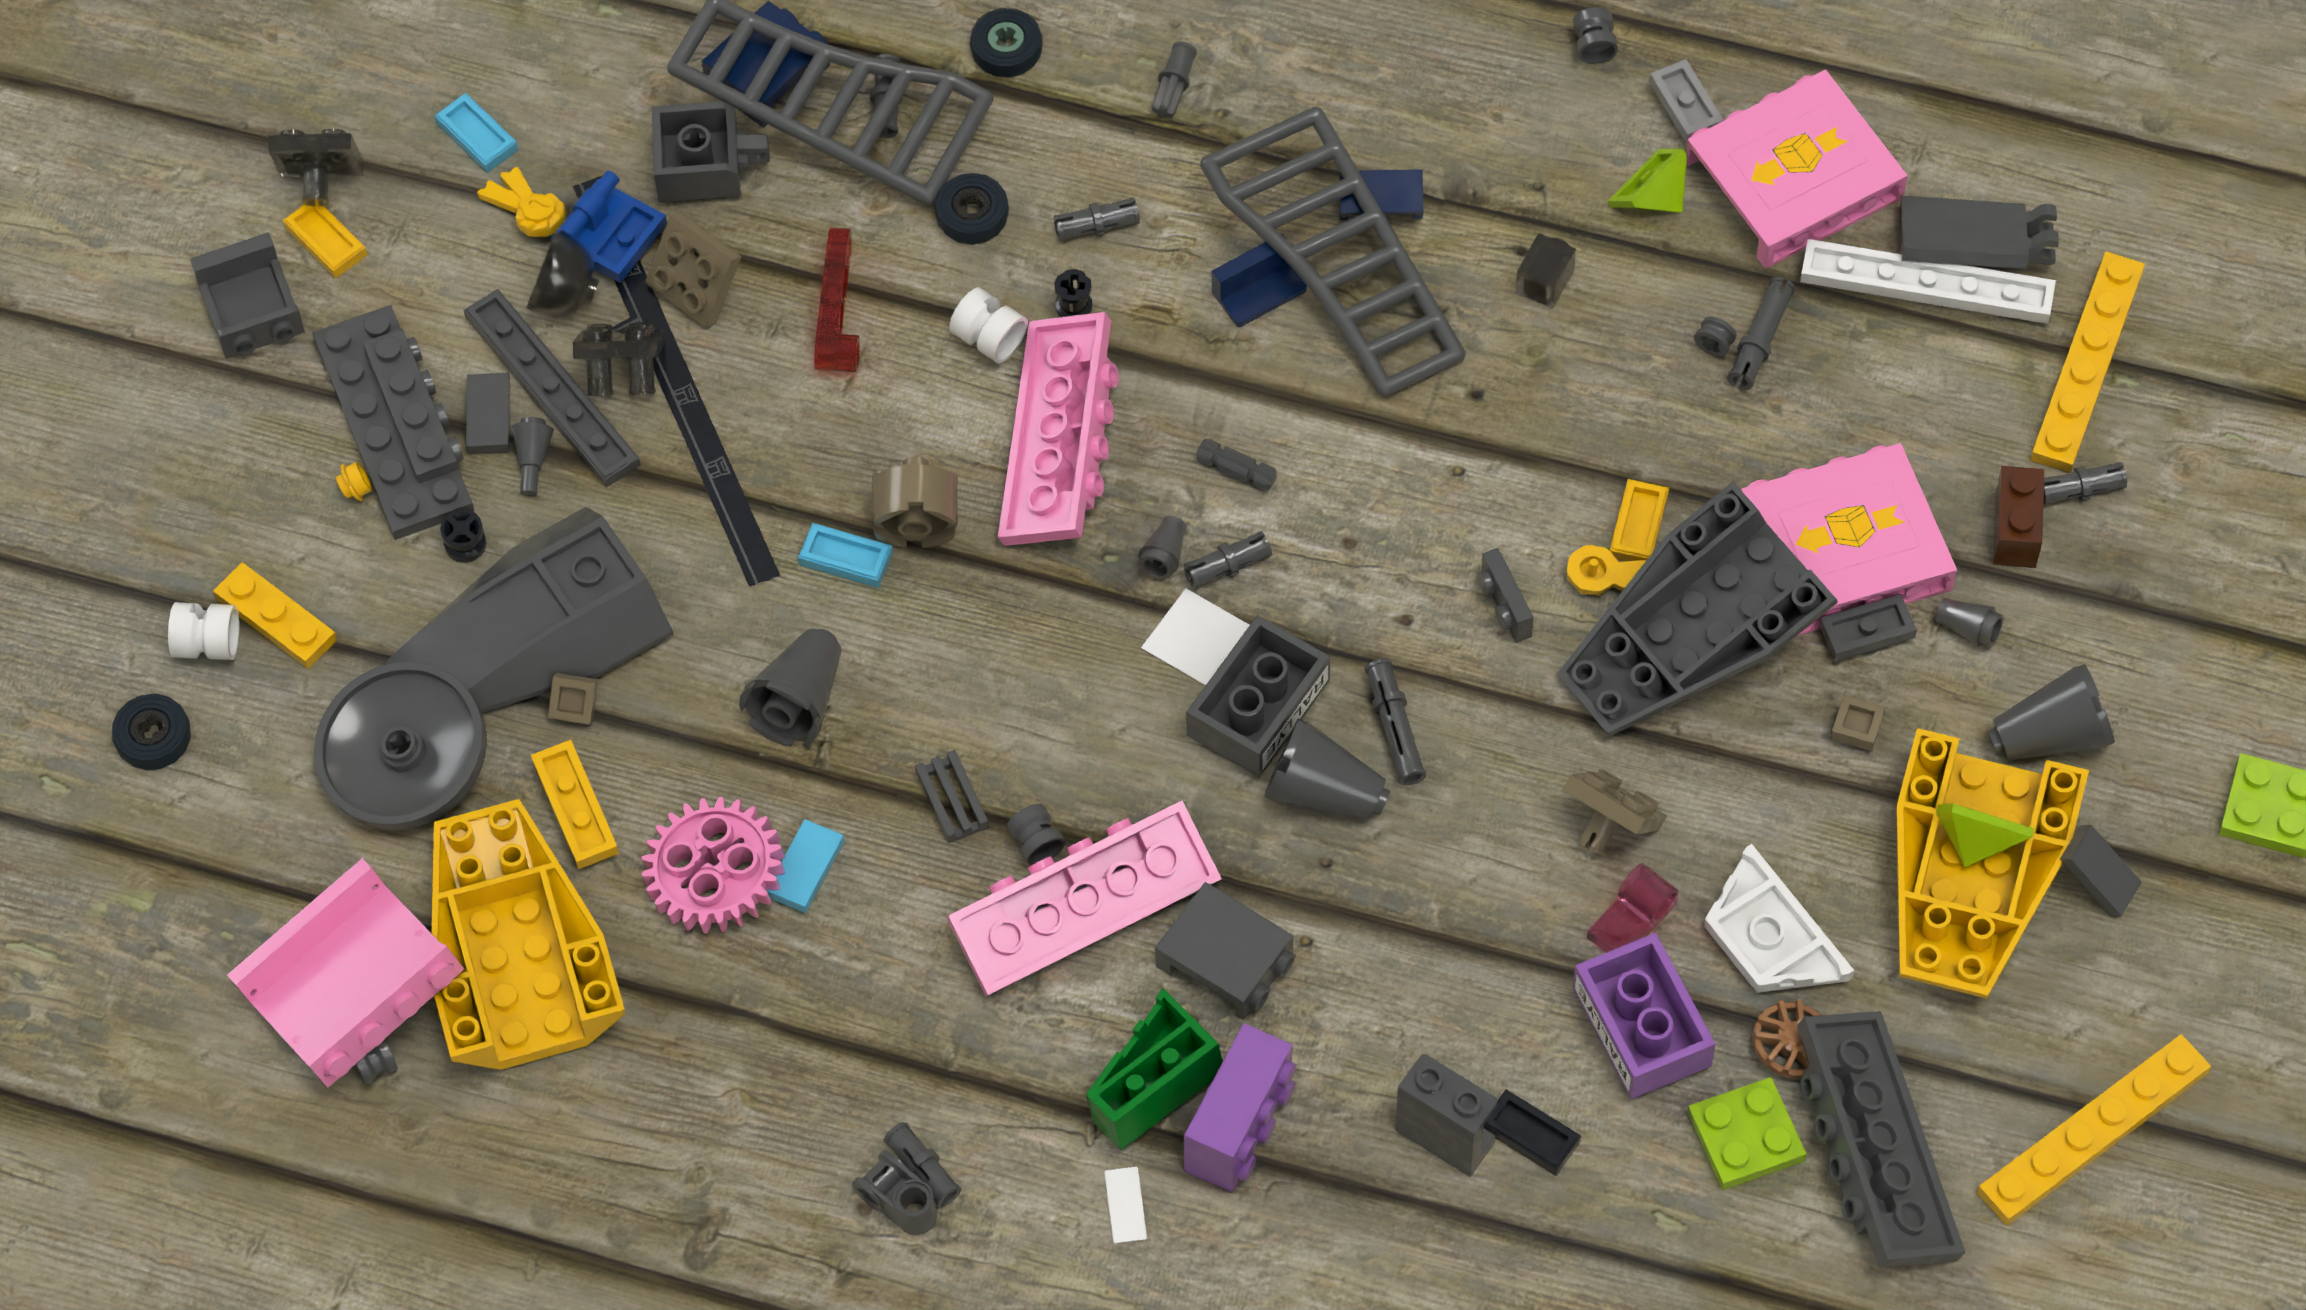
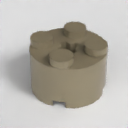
[872,456,958,548]

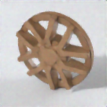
[1752,999,1826,1079]

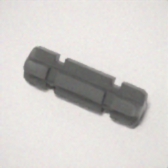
[1197,439,1277,491]

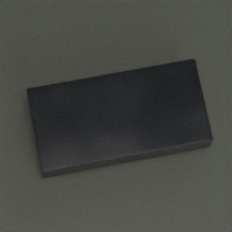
[1484,1089,1581,1176]

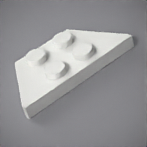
[1704,844,1855,993]

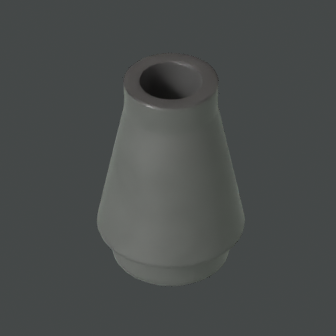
[1139,515,1187,579]
[1936,598,2004,647]

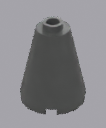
[739,629,842,746]
[1987,664,2115,760]
[1264,718,1390,819]

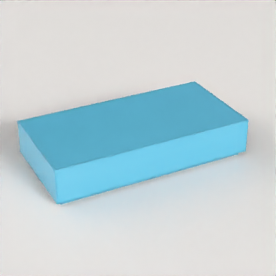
[434,93,519,173]
[798,523,893,588]
[767,819,845,913]

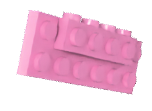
[998,312,1119,546]
[946,801,1222,996]

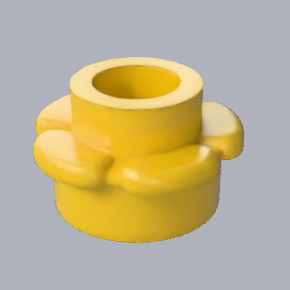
[336,461,373,501]

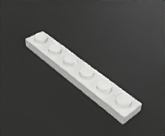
[1800,239,2056,324]

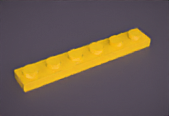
[2030,251,2145,473]
[1977,1034,2212,1226]

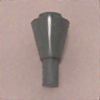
[512,417,554,496]

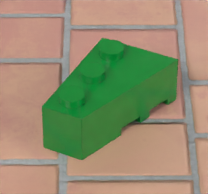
[1086,988,1223,1150]

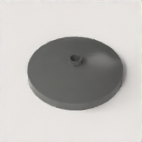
[314,662,487,830]

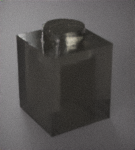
[1516,233,1576,308]

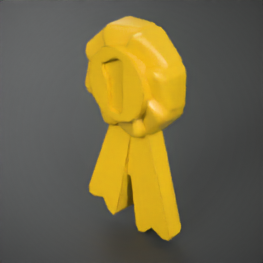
[477,167,567,237]
[1567,545,1646,596]

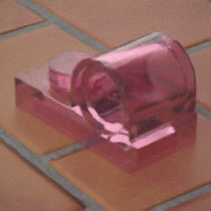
[1587,863,1678,953]

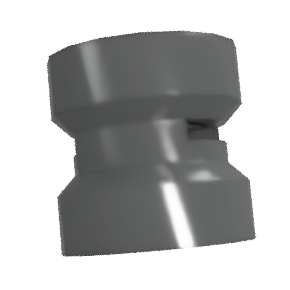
[1573,7,1618,64]
[1007,804,1066,865]

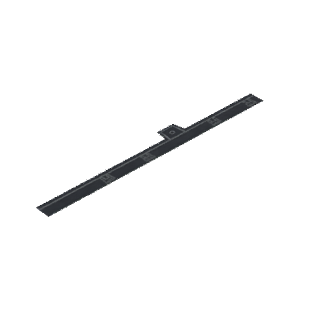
[573,176,780,587]

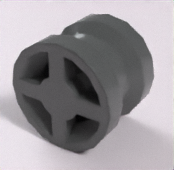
[354,1040,398,1086]

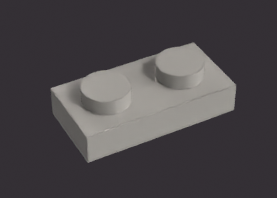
[1649,59,1724,144]

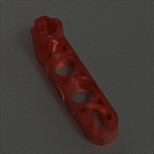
[814,227,860,372]

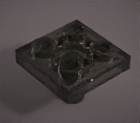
[268,129,363,206]

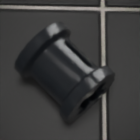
[1054,269,1092,317]

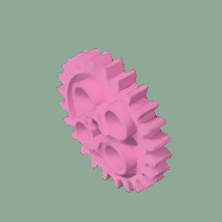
[642,797,785,934]

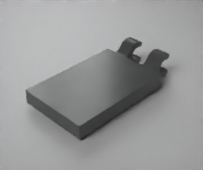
[1900,195,2059,269]

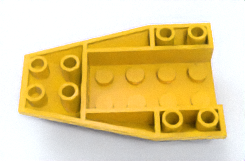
[1896,728,2089,999]
[431,799,626,1070]

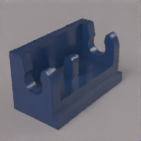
[1339,169,1424,220]

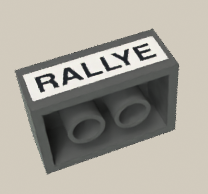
[1186,615,1330,778]

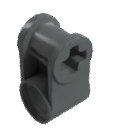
[852,1150,937,1235]

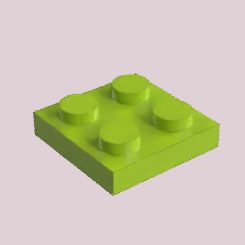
[2219,753,2306,858]
[1687,1077,1807,1191]

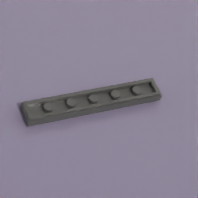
[464,289,641,488]

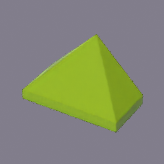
[1607,148,1687,213]
[1936,804,2034,867]

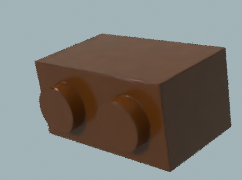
[1993,466,2045,568]

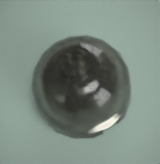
[526,232,600,318]

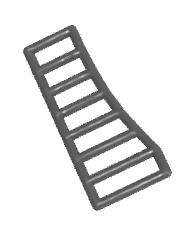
[667,0,994,205]
[1200,107,1466,396]

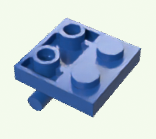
[551,171,667,283]

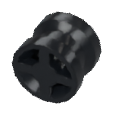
[440,509,487,563]

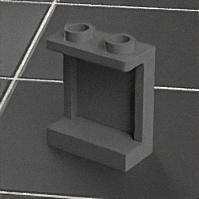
[190,232,305,359]
[1155,882,1296,1019]
[1395,1054,1498,1177]

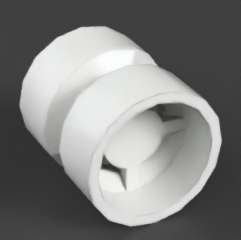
[949,287,1028,364]
[168,602,240,660]

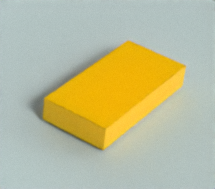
[282,197,368,279]
[1609,479,1669,561]

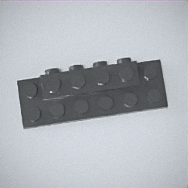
[312,305,475,540]
[1797,1011,1966,1268]

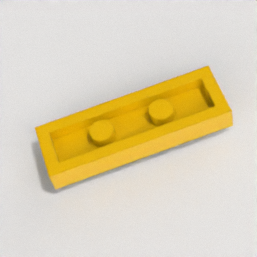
[213,562,337,669]
[531,740,619,870]

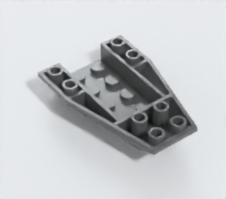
[1557,481,1838,737]
[386,507,673,713]

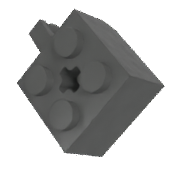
[652,101,770,202]

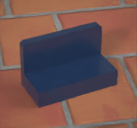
[1211,234,1307,327]

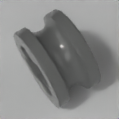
[1694,316,1737,357]

